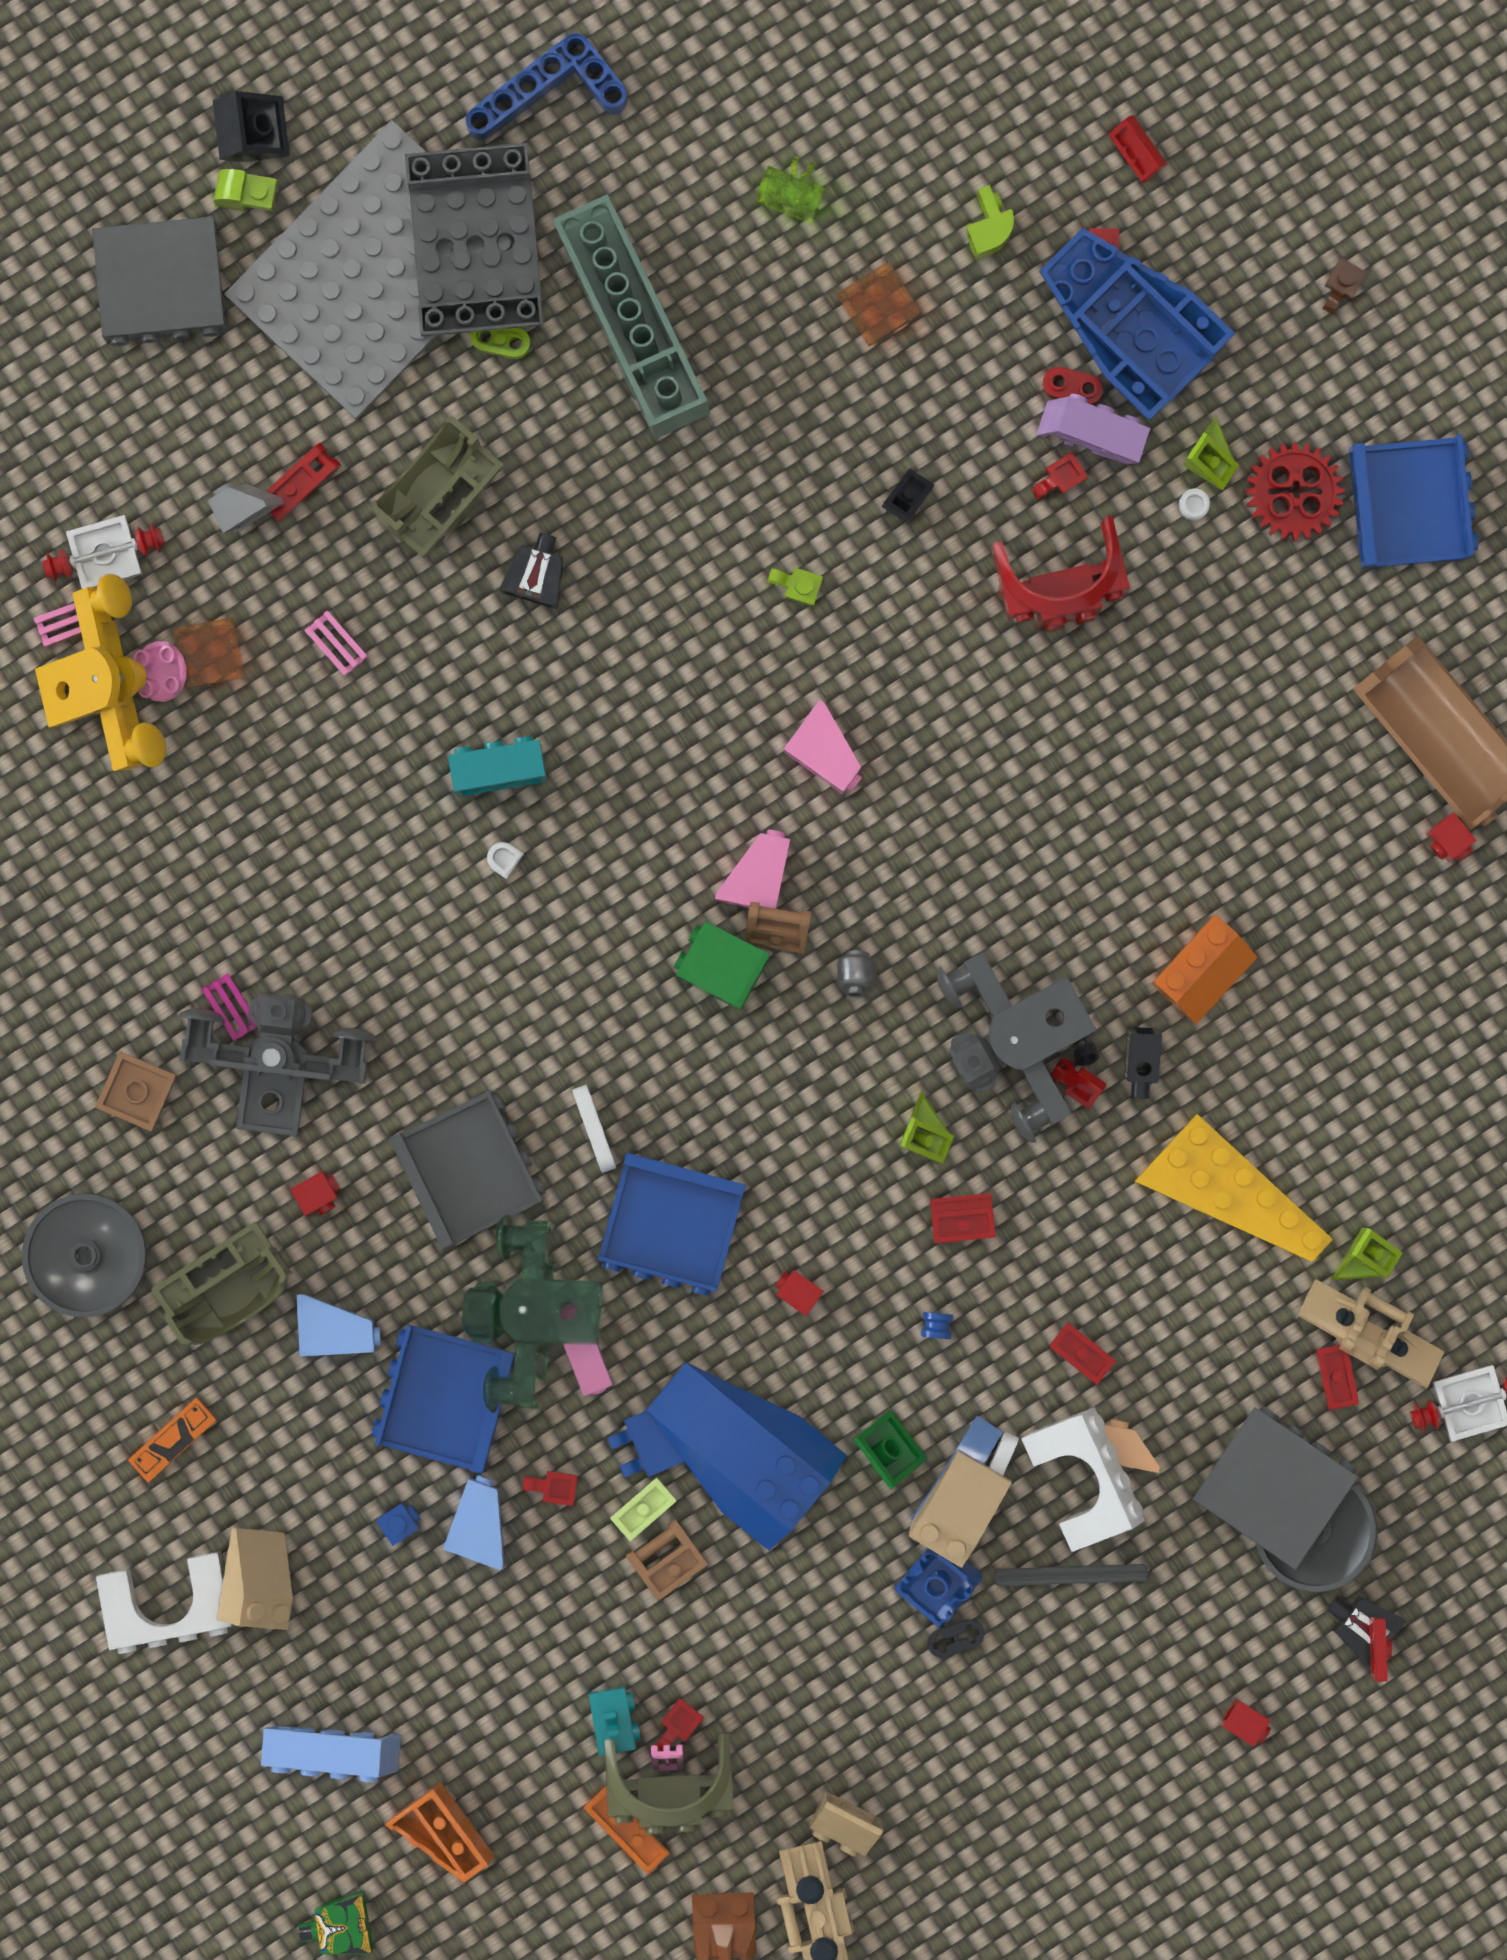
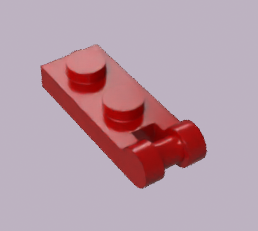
[266,443,341,523]

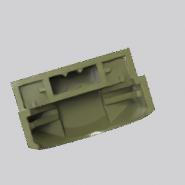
[371,416,504,558]
[151,1221,292,1345]
[604,1734,734,1835]

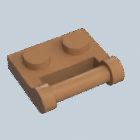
[744,902,811,954]
[626,1519,708,1601]

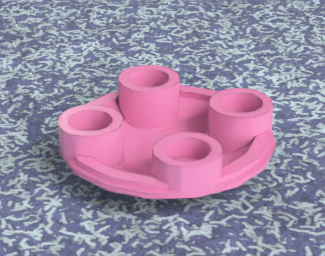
[133,641,187,702]

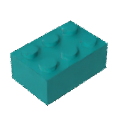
[448,736,548,797]

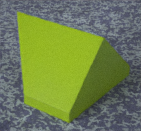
[1183,416,1239,490]
[899,1090,954,1164]
[1330,1228,1403,1280]

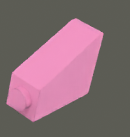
[783,700,862,795]
[715,830,790,909]
[552,1298,612,1396]

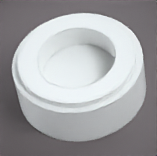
[1179,489,1210,520]

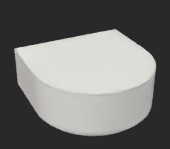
[487,842,524,879]

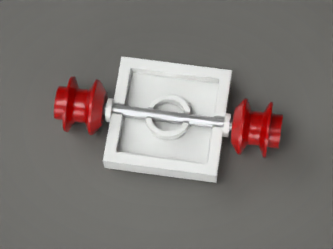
[42,515,165,589]
[1410,1365,1507,1442]

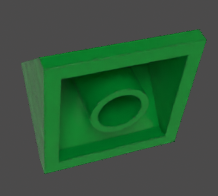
[853,1409,927,1490]

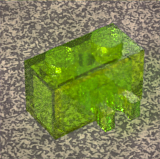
[757,156,825,224]

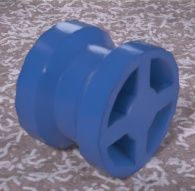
[921,1312,953,1339]

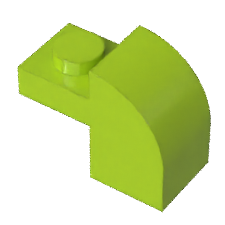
[213,169,278,211]
[965,185,1014,260]

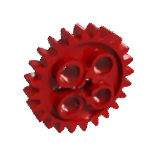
[1245,442,1345,542]

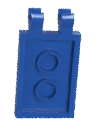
[608,1410,684,1478]

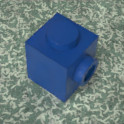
[376,1502,421,1546]

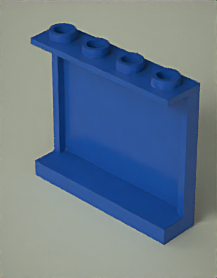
[1349,434,1478,569]
[598,1153,746,1296]
[371,1324,516,1474]

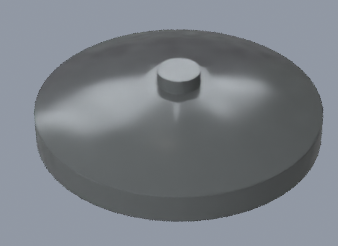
[22,1194,147,1317]
[1255,1483,1378,1592]

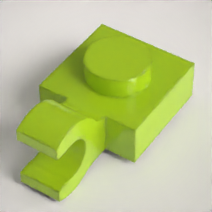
[767,567,823,607]

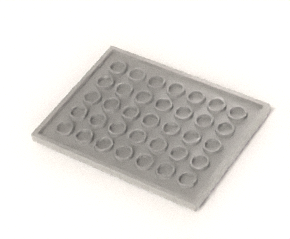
[224,120,515,420]

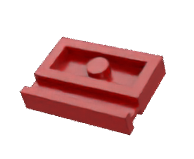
[930,1193,996,1243]

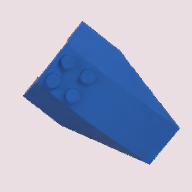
[1040,228,1235,421]
[646,1362,847,1550]

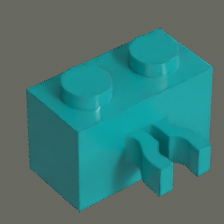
[588,1685,641,1756]

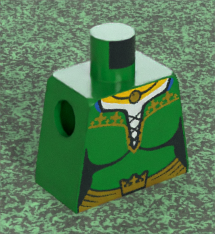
[298,1891,374,1955]

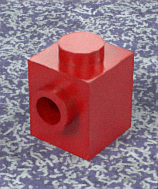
[1426,812,1477,862]
[290,1171,341,1216]
[775,1270,824,1316]
[1220,1698,1271,1747]

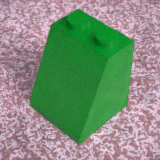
[673,921,770,1012]

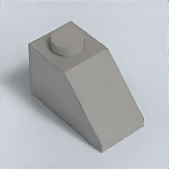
[208,482,284,533]

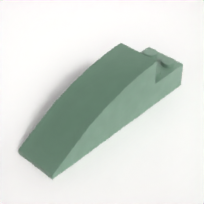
[552,194,711,439]

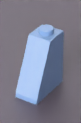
[296,1294,381,1357]
[443,1475,505,1570]

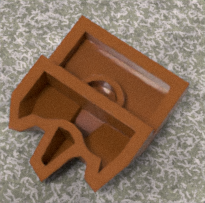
[692,1892,756,1960]

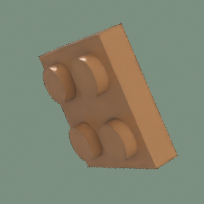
[95,1051,177,1132]

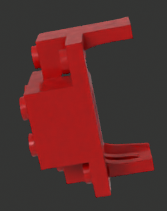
[991,516,1130,632]

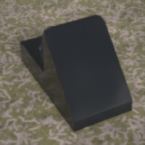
[882,468,935,525]

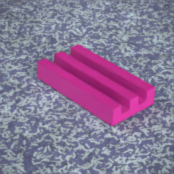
[201,973,258,1042]

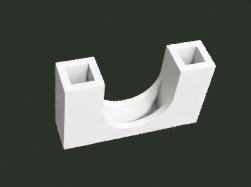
[1021,1407,1145,1552]
[96,1551,233,1654]

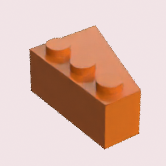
[384,1781,495,1883]

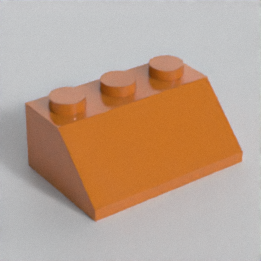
[1151,914,1258,1025]

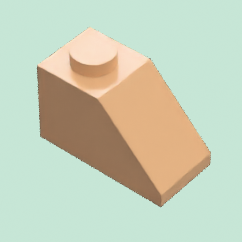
[1105,1419,1160,1473]

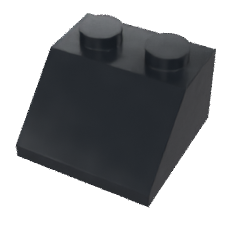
[213,91,290,162]

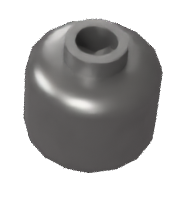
[836,950,877,998]

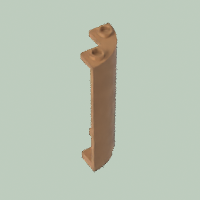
[1353,636,1507,830]

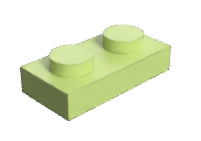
[610,1477,677,1541]

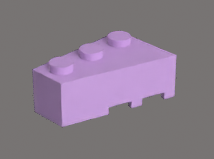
[1036,394,1150,465]

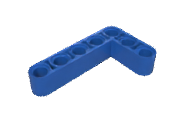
[466,33,627,141]

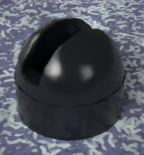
[1073,1039,1099,1066]

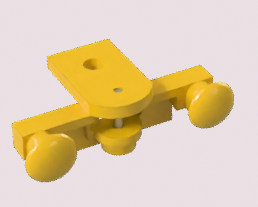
[35,574,167,771]

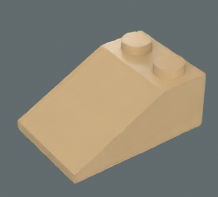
[909,1450,1012,1568]
[216,1527,293,1630]
[809,1791,883,1857]

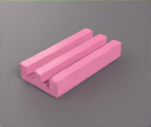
[34,603,81,648]
[305,610,368,677]
[651,1745,684,1771]

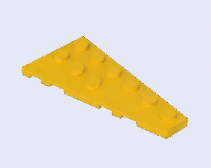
[1134,1114,1333,1262]

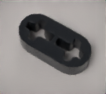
[927,1619,984,1658]

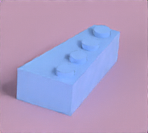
[261,1726,401,1782]

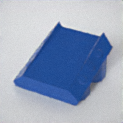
[894,1548,983,1628]

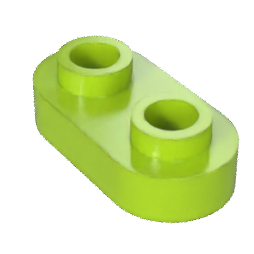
[470,328,531,359]

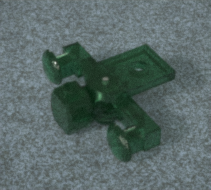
[462,1215,603,1413]

